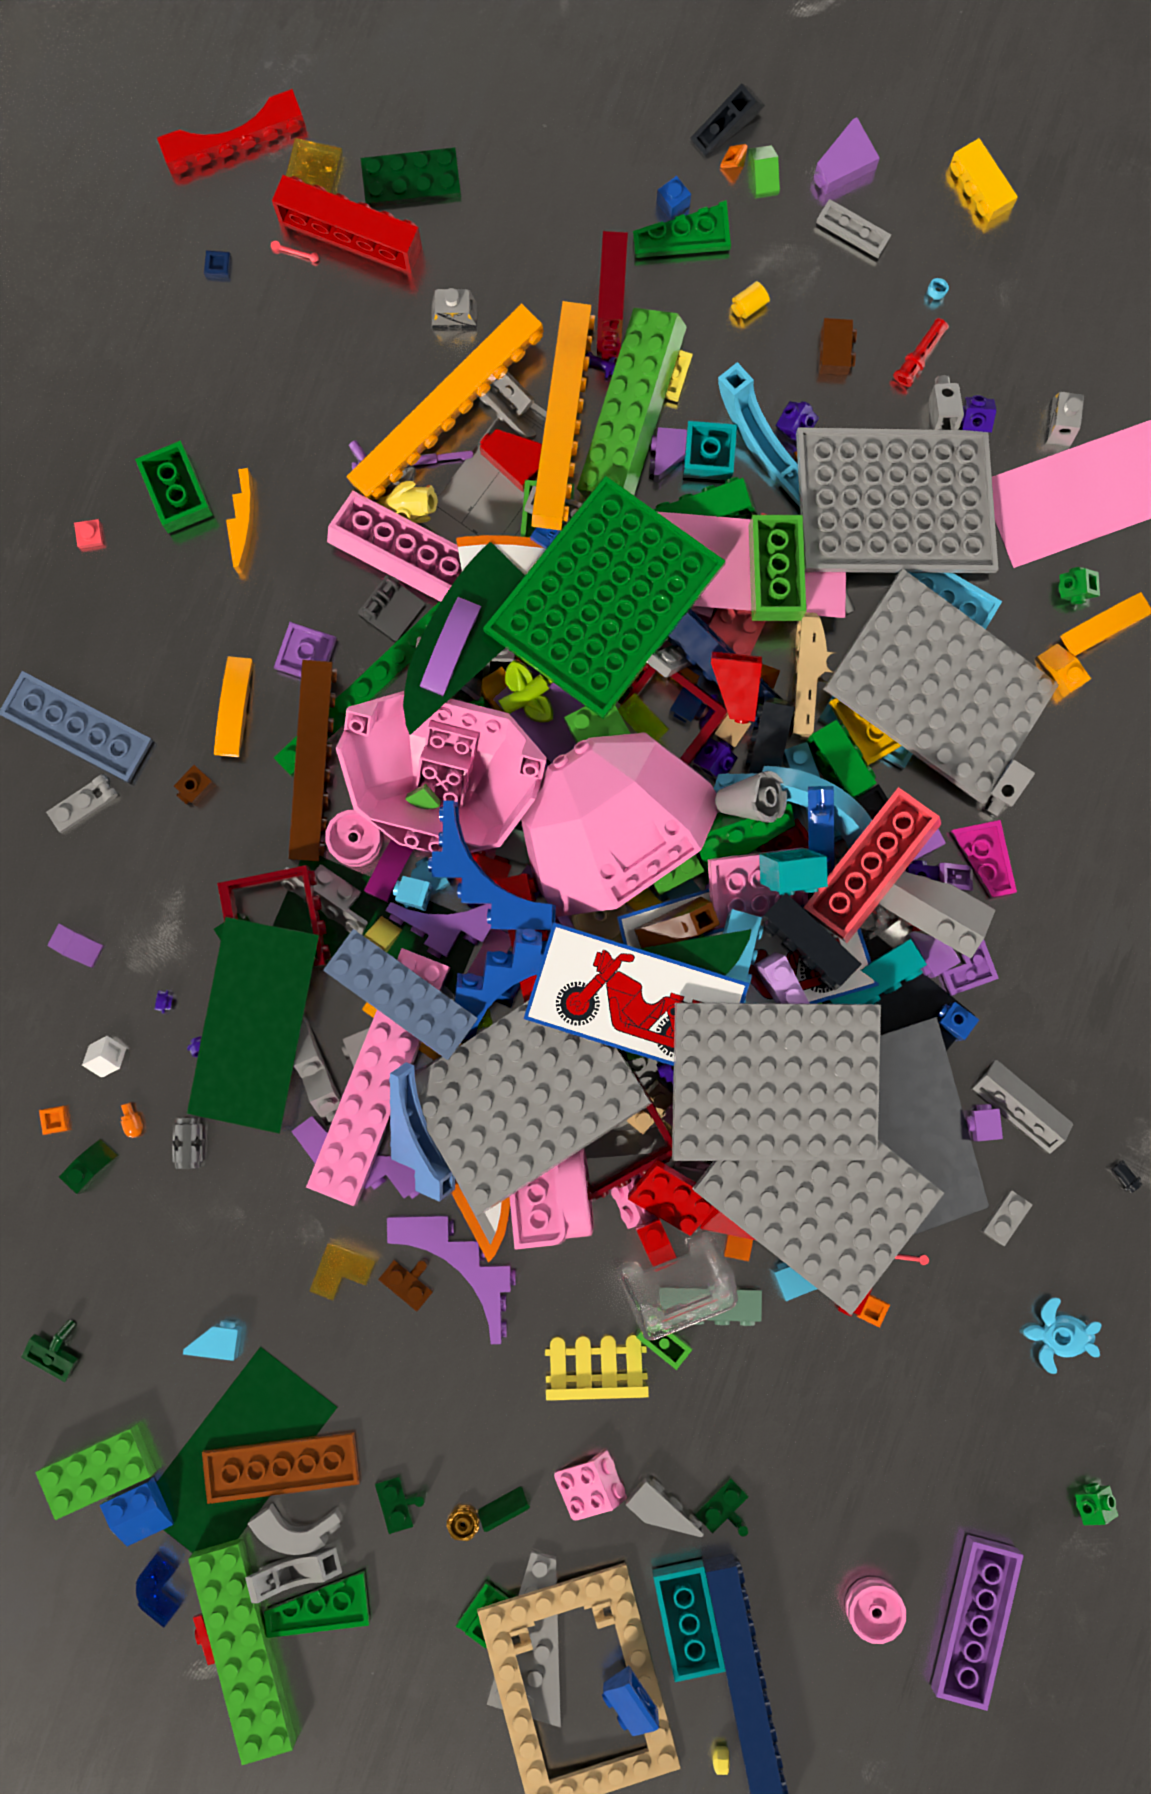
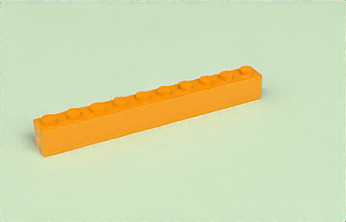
[532,301,595,530]
[346,303,544,501]

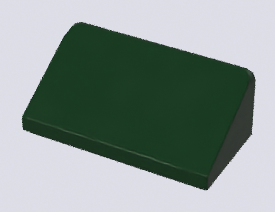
[478,1486,531,1532]

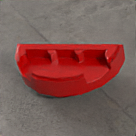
[193,1613,215,1665]

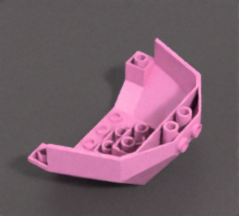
[336,691,547,853]
[521,733,719,917]

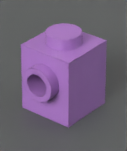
[966,1104,1003,1141]

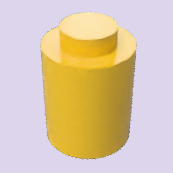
[731,281,770,319]

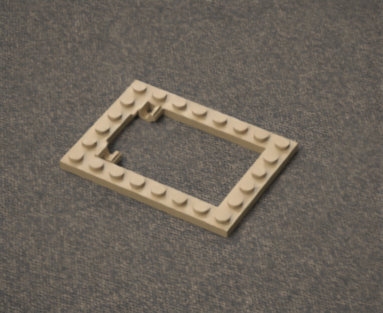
[477,1563,681,1794]

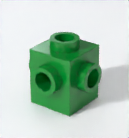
[1058,567,1100,604]
[1075,1483,1118,1525]

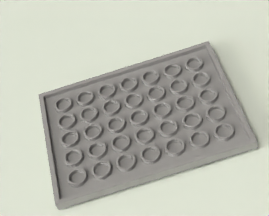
[796,428,998,573]
[823,569,1059,804]
[415,1001,652,1216]
[672,1003,881,1161]
[692,1140,944,1315]

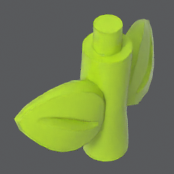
[498,660,553,722]

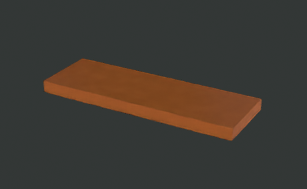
[202,1431,360,1504]

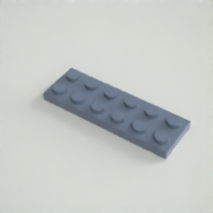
[0,671,153,783]
[323,929,478,1060]

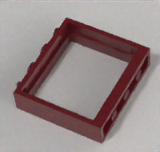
[597,231,628,359]
[618,663,728,765]
[217,865,331,968]
[585,1068,672,1201]

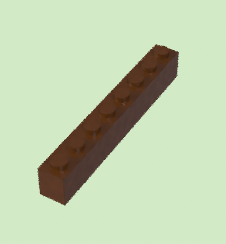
[288,659,337,861]

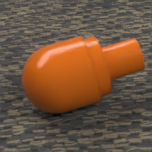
[120,1102,143,1138]

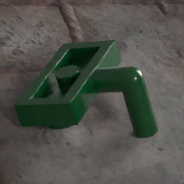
[21,1320,78,1382]
[375,1475,427,1534]
[694,1477,749,1537]

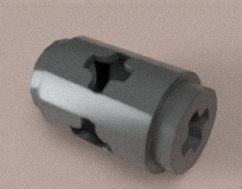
[172,1116,203,1169]

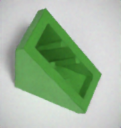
[748,145,780,196]

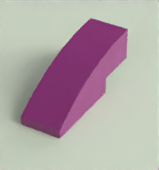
[364,839,416,903]

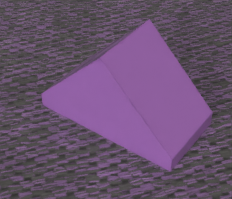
[936,863,973,891]
[47,924,103,968]

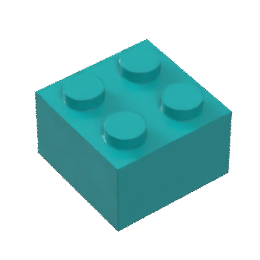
[683,421,737,481]
[759,848,828,896]

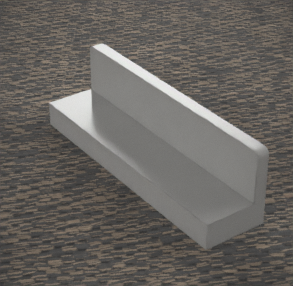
[972,1060,1073,1153]

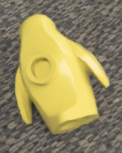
[376,481,438,523]

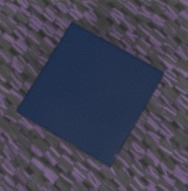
[204,250,231,279]

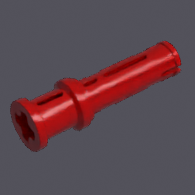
[893,318,949,387]

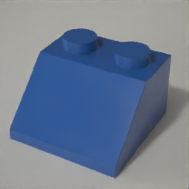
[100,1476,174,1546]
[602,1665,659,1736]

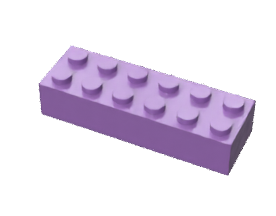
[931,1534,1024,1711]

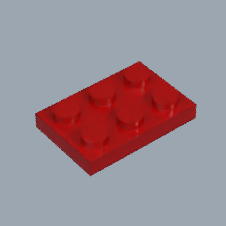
[628,1160,715,1236]

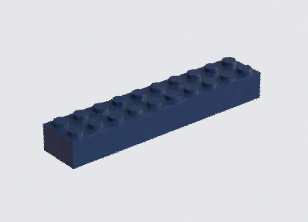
[703,1554,788,1794]

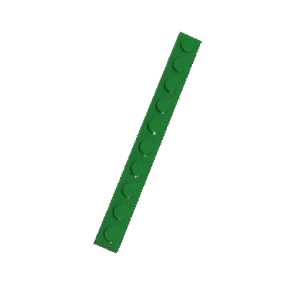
[274,601,440,777]

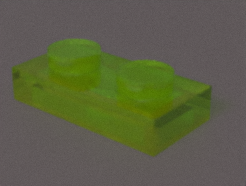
[618,693,670,741]

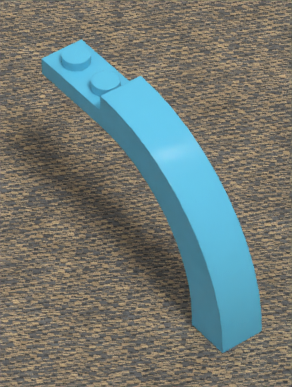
[718,362,800,506]
[714,766,872,849]

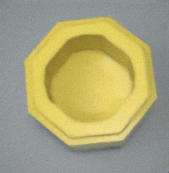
[713,1746,729,1775]

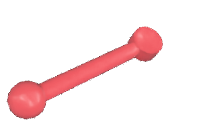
[271,241,319,262]
[895,1254,929,1265]

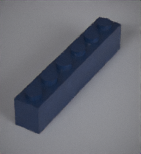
[667,609,793,727]

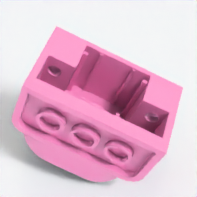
[510,1148,594,1249]

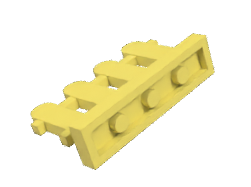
[545,1335,649,1401]

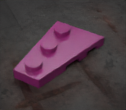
[951,820,1017,898]

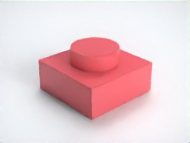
[74,519,104,549]

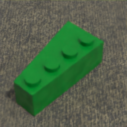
[653,477,758,519]
[695,801,795,879]

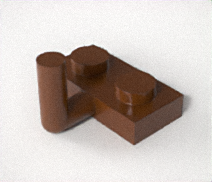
[378,1258,433,1312]

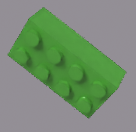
[748,515,806,621]
[35,1424,157,1520]

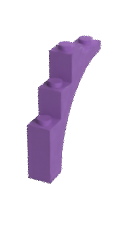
[386,865,541,959]
[292,1116,420,1199]
[387,1215,516,1344]

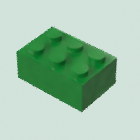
[135,440,213,534]
[806,719,877,799]

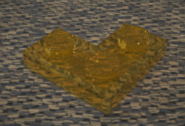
[309,1243,376,1300]

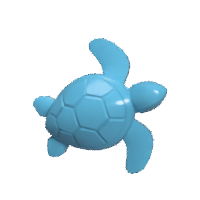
[1023,1297,1102,1374]

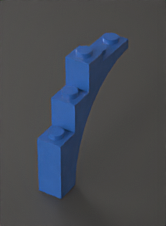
[428,801,556,930]
[453,929,547,1039]

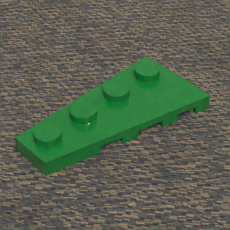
[633,200,731,258]
[264,1570,370,1638]

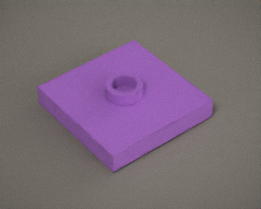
[274,622,337,678]

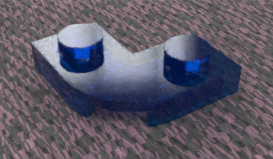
[135,1552,182,1628]

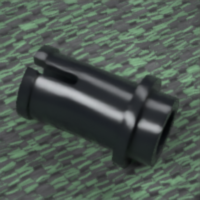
[1111,1160,1143,1193]

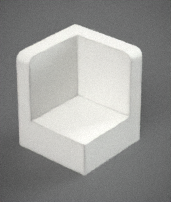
[82,1036,126,1077]

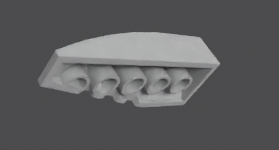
[879,871,995,958]

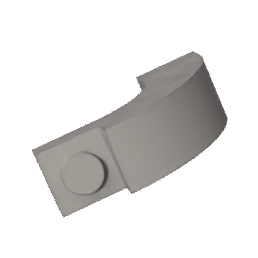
[248,1503,343,1555]
[245,1547,342,1603]

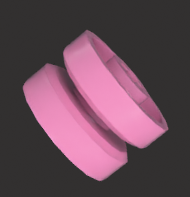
[326,810,383,867]
[845,1577,906,1644]

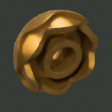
[447,1508,479,1541]

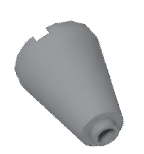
[715,771,787,823]

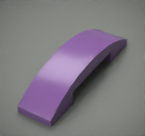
[420,597,481,696]

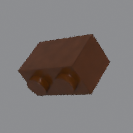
[819,318,857,375]

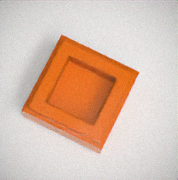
[39,1106,70,1135]
[724,1235,753,1261]
[856,1295,890,1328]

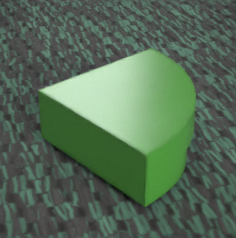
[405,784,441,809]

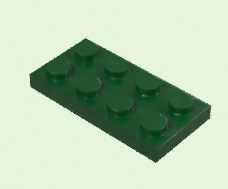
[360,147,461,207]

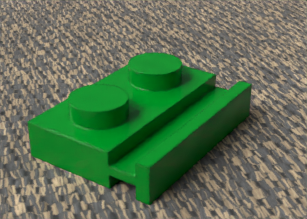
[456,1581,510,1649]

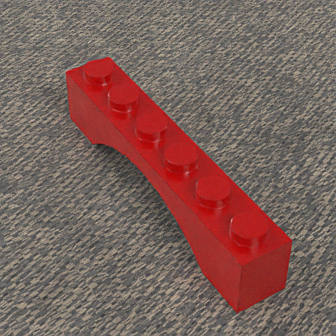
[157,89,305,175]

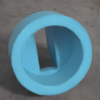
[927,278,949,300]

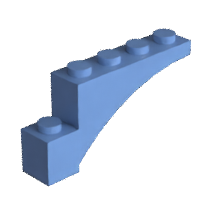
[389,1062,455,1202]

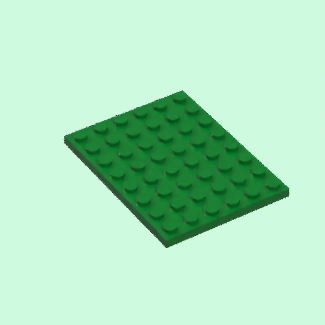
[483,476,726,719]

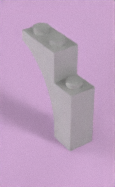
[293,1014,341,1126]

